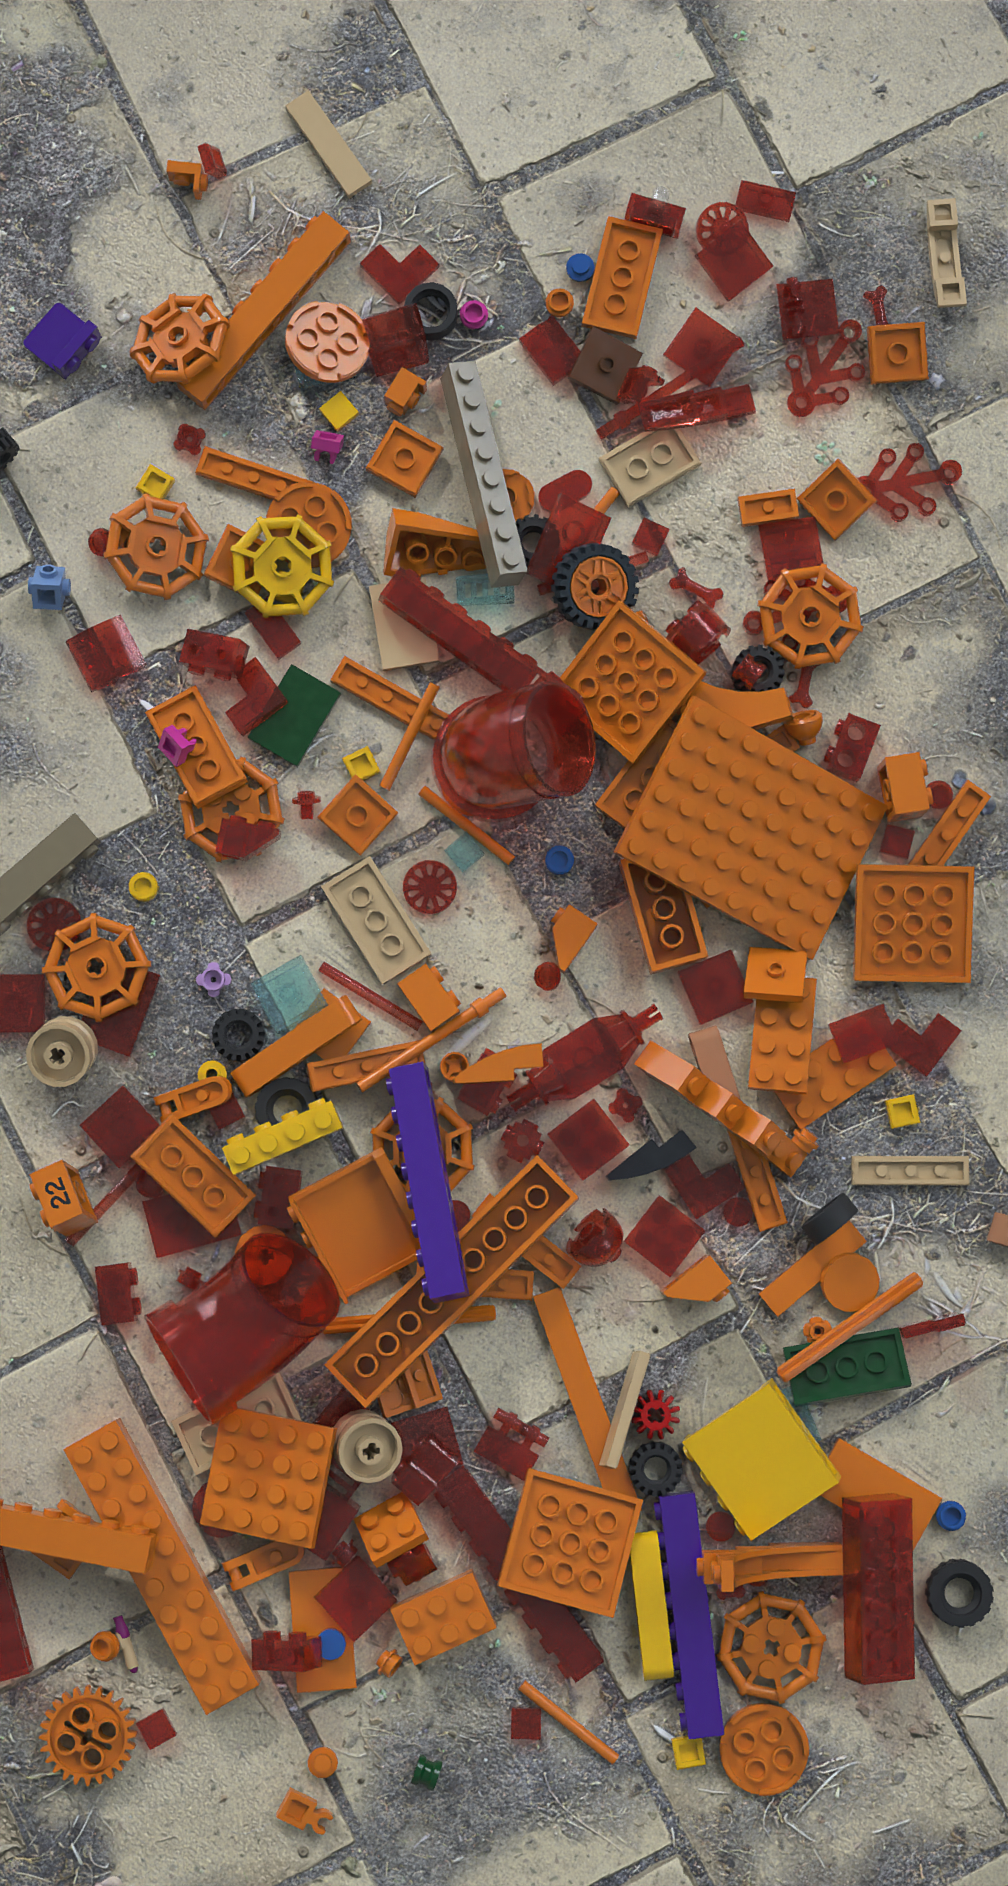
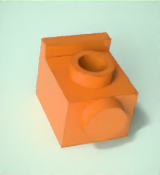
[384,367,427,417]

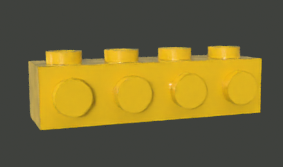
[222,1098,344,1175]

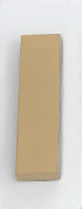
[285,90,372,199]
[851,1156,970,1186]
[599,1351,650,1469]

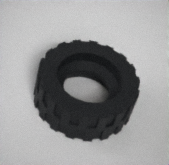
[255,1077,319,1126]
[925,1559,994,1628]

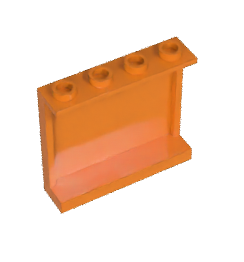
[287,1147,421,1304]

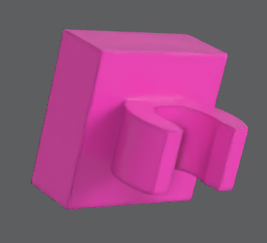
[311,430,344,464]
[158,725,196,767]

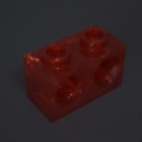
[823,713,881,783]

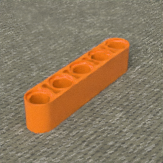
[230,995,363,1098]

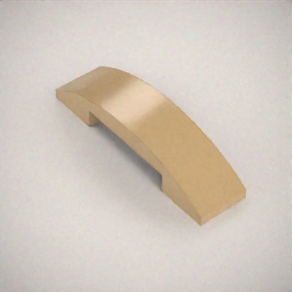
[927,198,967,308]

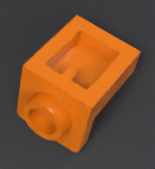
[166,160,208,200]

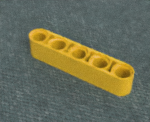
[629,1530,674,1681]

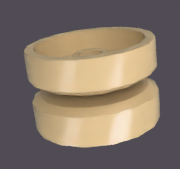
[26,1016,98,1087]
[332,1409,403,1483]

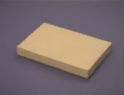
[598,415,701,508]
[369,577,440,671]

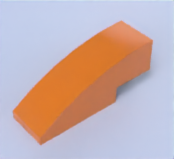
[453,1043,543,1084]

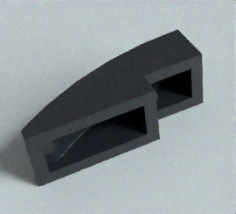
[605,1130,697,1181]

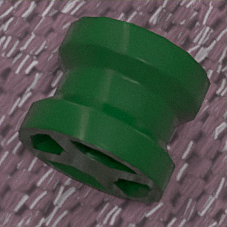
[411,1754,443,1791]

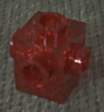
[500,1119,545,1163]
[387,1542,438,1586]

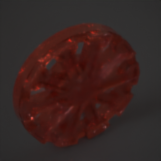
[696,202,749,257]
[403,860,457,914]
[27,898,81,952]

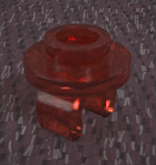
[292,791,321,820]

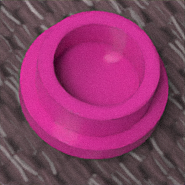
[460,300,488,329]

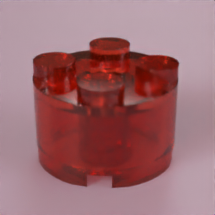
[665,600,731,665]

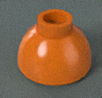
[783,710,823,746]

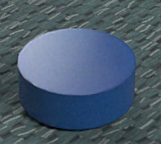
[545,845,574,875]
[316,1628,346,1660]

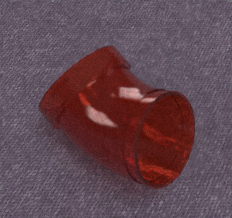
[431,680,596,822]
[144,1233,340,1426]

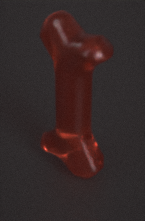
[863,285,889,325]
[669,567,724,610]
[788,653,821,708]

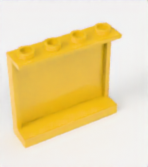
[682,1378,841,1541]

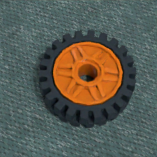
[551,543,639,629]

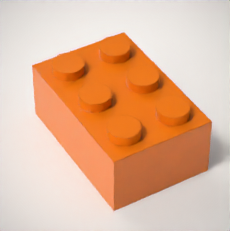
[390,1568,497,1665]

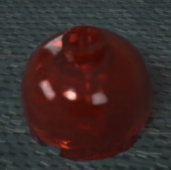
[566,1208,624,1267]

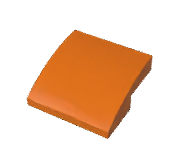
[377,1350,443,1418]

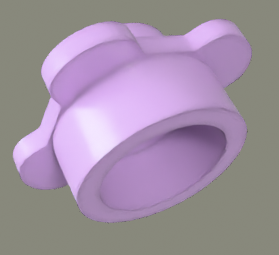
[196,962,231,997]

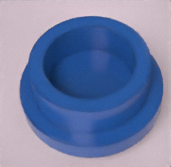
[566,253,595,282]
[936,1501,966,1531]

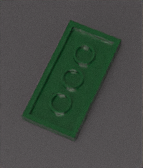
[783,1327,912,1407]

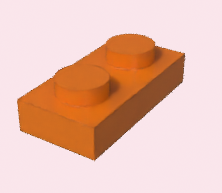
[737,489,799,527]

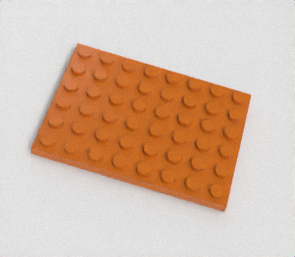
[613,696,888,960]

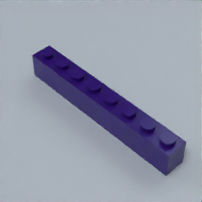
[386,1061,470,1303]
[653,1490,724,1739]

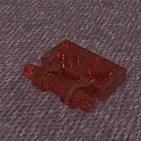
[473,1408,550,1481]

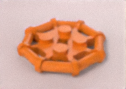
[130,293,230,385]
[103,493,209,600]
[757,563,864,670]
[178,756,285,863]
[42,913,152,1022]
[370,1097,475,1192]
[716,1591,827,1704]

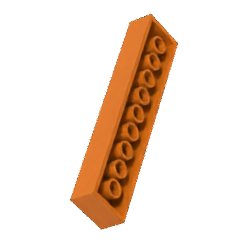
[324,1155,579,1408]
[63,1418,262,1715]

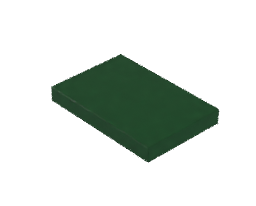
[247,664,341,768]

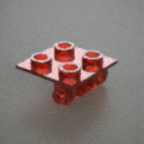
[776,277,839,340]

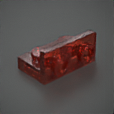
[95,1262,142,1326]

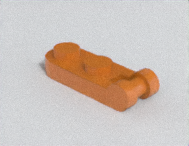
[153,1076,232,1124]
[221,1541,305,1591]

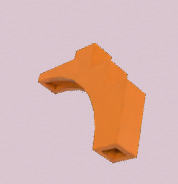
[636,610,794,730]
[634,1040,808,1178]
[696,1542,843,1592]

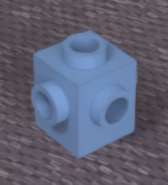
[28,565,71,610]

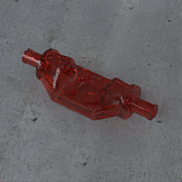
[505,1003,663,1112]

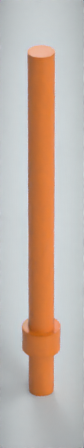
[356,987,507,1093]

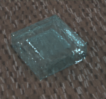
[444,832,485,873]

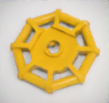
[230,514,334,618]

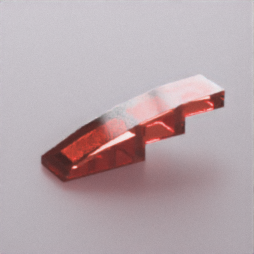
[638,384,756,432]

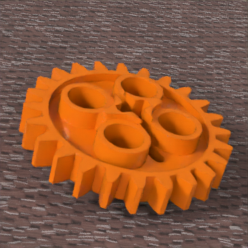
[39,1684,138,1786]

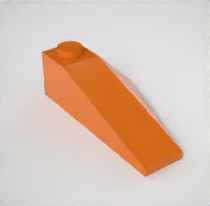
[383,508,486,579]

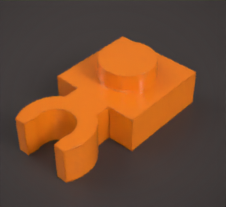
[276,1787,333,1835]

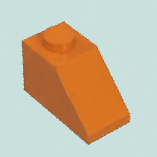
[551,904,598,974]

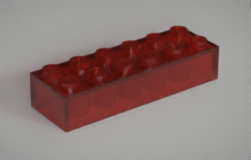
[842,1493,915,1685]

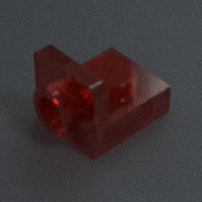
[616,365,665,404]

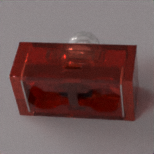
[624,186,686,239]

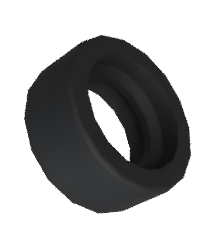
[404,282,458,341]
[801,1193,858,1245]

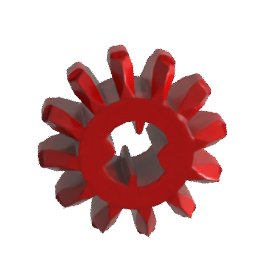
[631,1389,680,1440]

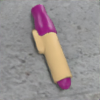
[113,1615,139,1673]

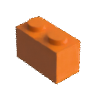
[397,963,461,1033]

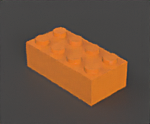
[619,859,708,975]

